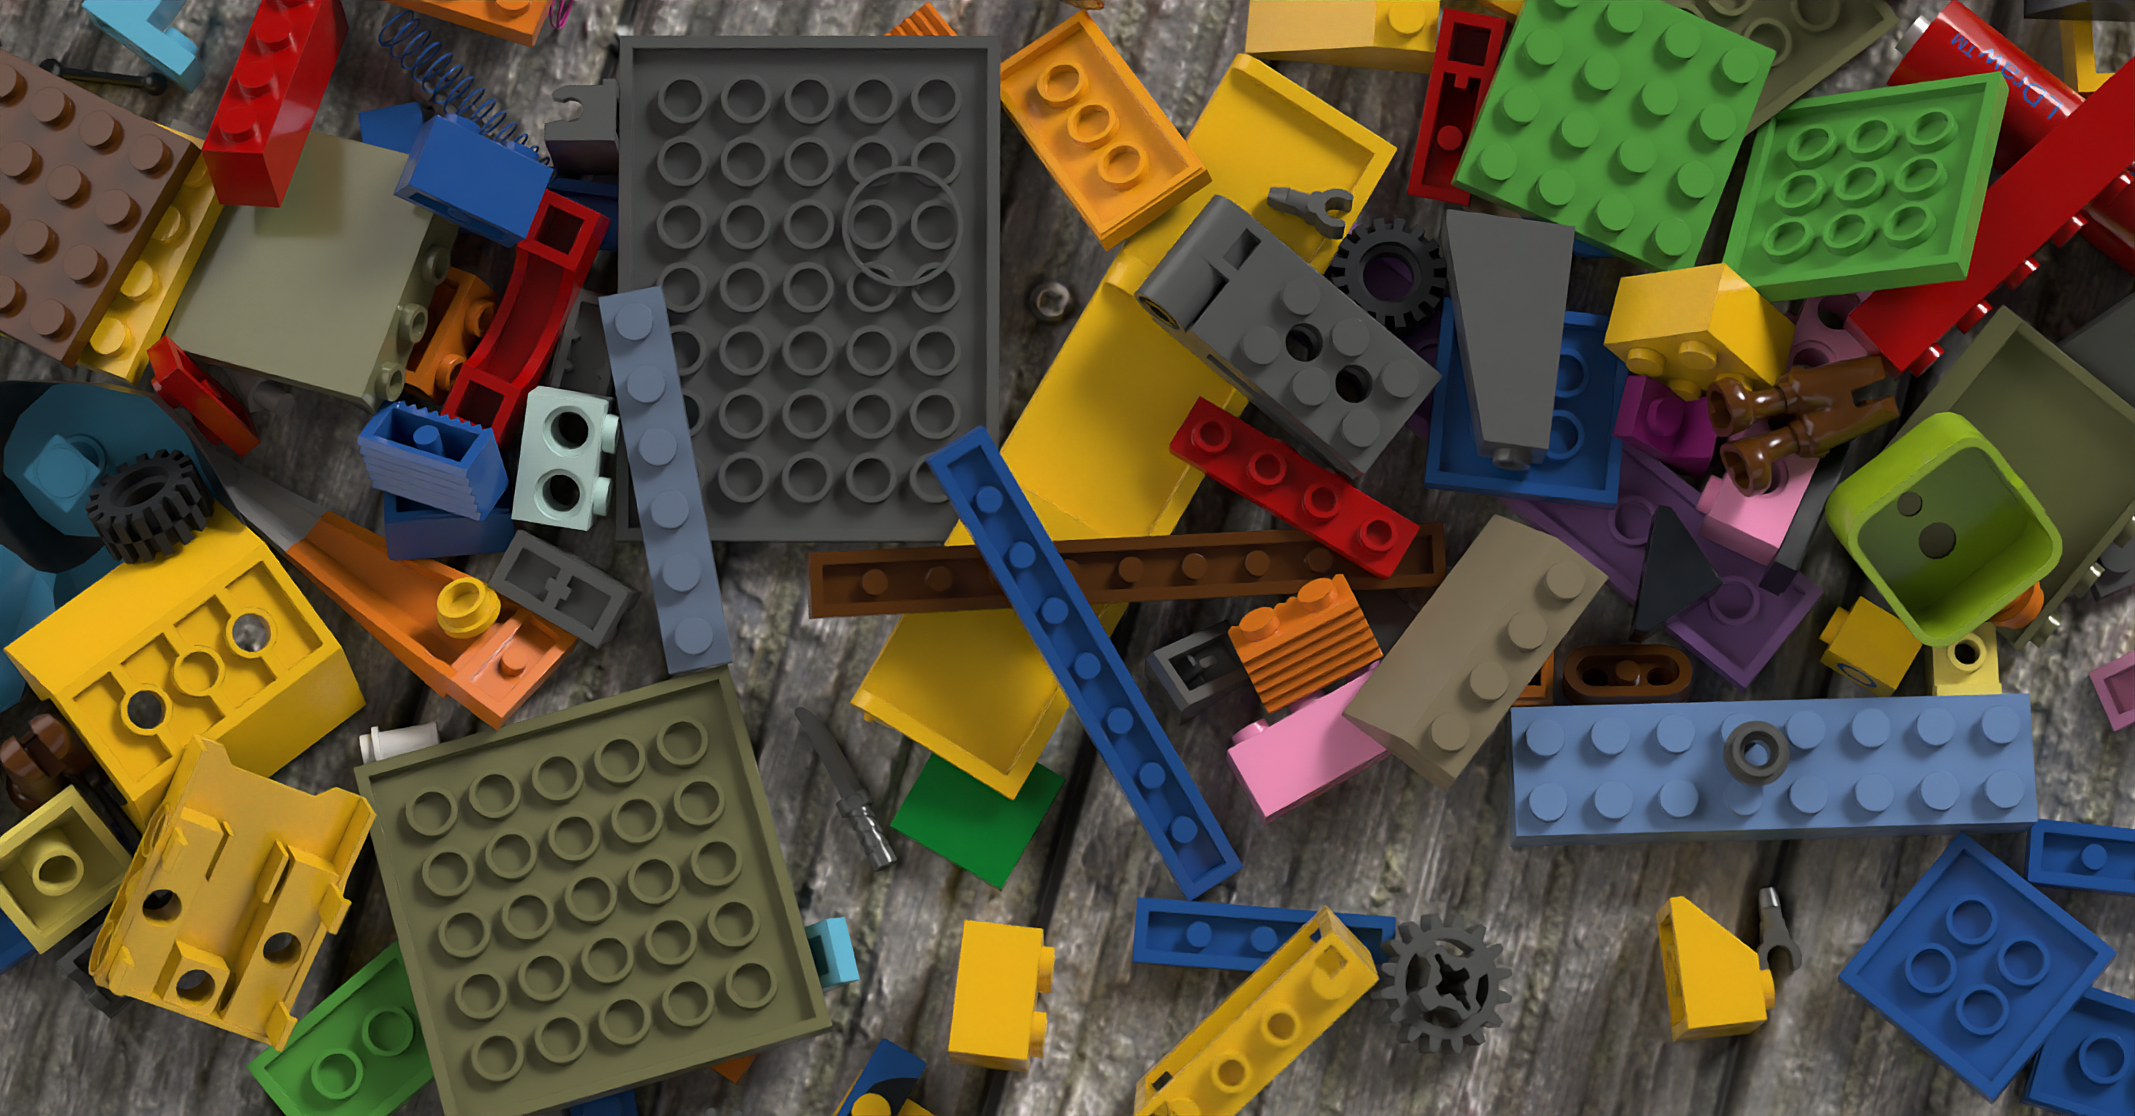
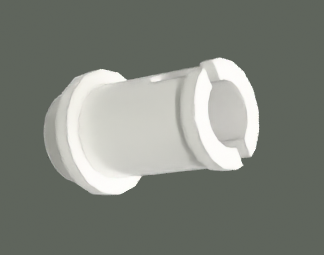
[359,720,441,765]

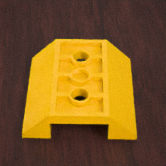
[3,497,366,836]

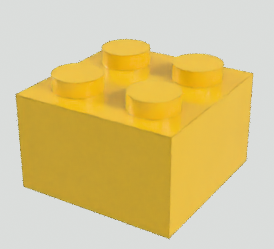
[1603,263,1796,402]
[948,920,1055,1073]

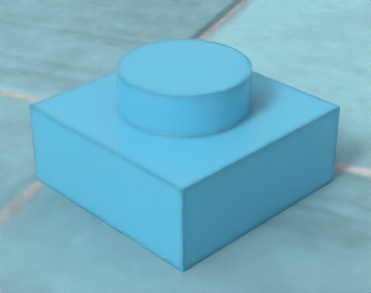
[804,917,860,994]

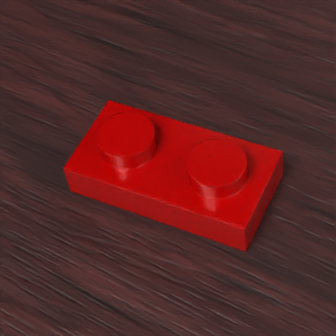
[146,335,261,458]

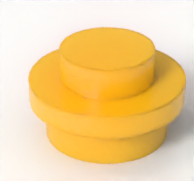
[437,577,501,639]

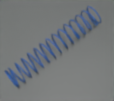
[378,10,560,189]

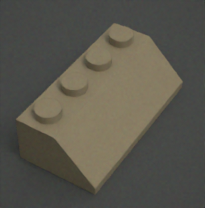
[1341,514,1609,793]

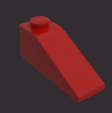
[1407,8,1513,207]

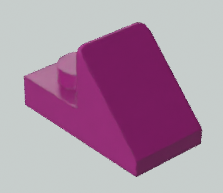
[1612,375,1718,478]

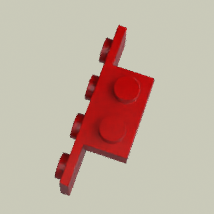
[1169,396,1420,580]

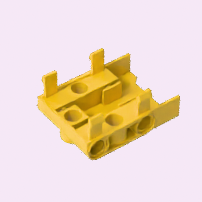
[88,734,376,1052]

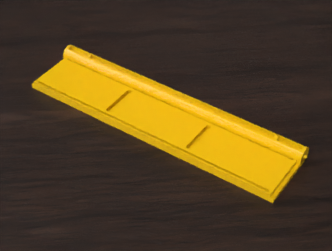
[849,53,1398,801]

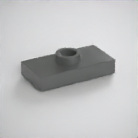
[547,289,615,422]

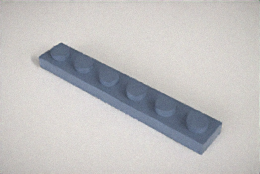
[598,285,734,675]

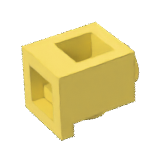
[1923,622,2002,696]

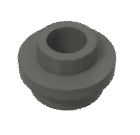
[1723,721,1790,787]

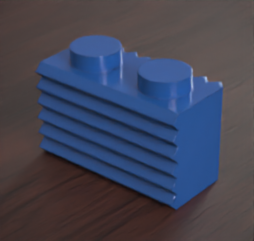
[357,400,509,521]

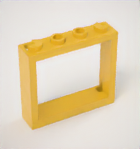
[1134,905,1379,1116]

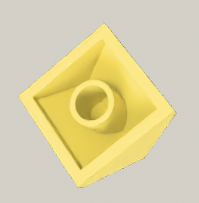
[0,784,133,955]

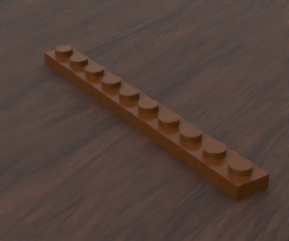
[805,522,1447,619]

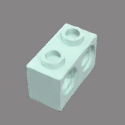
[511,386,621,531]

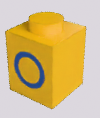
[1819,596,1923,697]

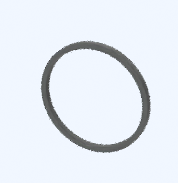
[842,166,964,287]

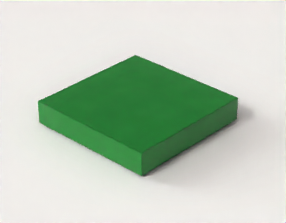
[889,753,1066,892]

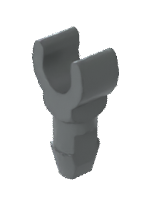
[1267,187,1354,240]
[1756,887,1802,971]

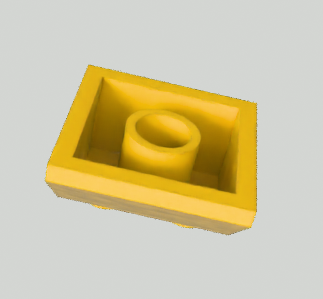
[1655,896,1775,1042]

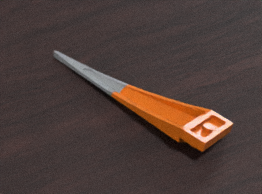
[199,441,578,731]

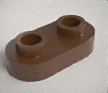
[1562,644,1693,706]

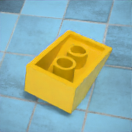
[1245,0,1440,74]

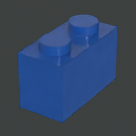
[393,113,554,248]

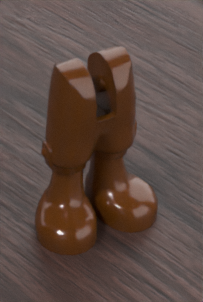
[1707,354,1900,497]
[0,713,110,814]

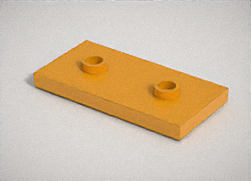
[1000,8,1212,252]

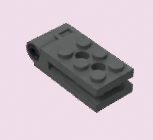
[1134,194,1442,482]

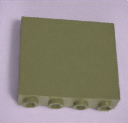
[165,130,462,415]
[1883,305,2135,652]

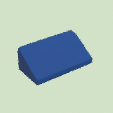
[384,476,515,561]

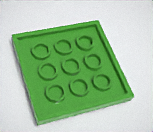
[1451,0,1777,273]
[1722,71,2009,303]

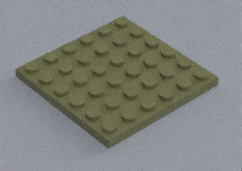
[353,664,833,1116]

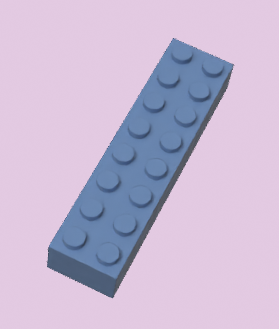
[1504,693,2038,847]

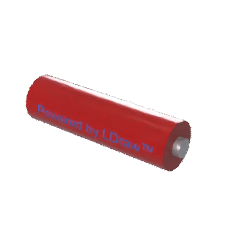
[1886,0,2135,278]

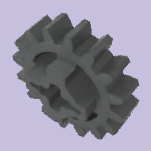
[1370,913,1512,1055]

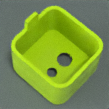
[1825,412,2063,648]

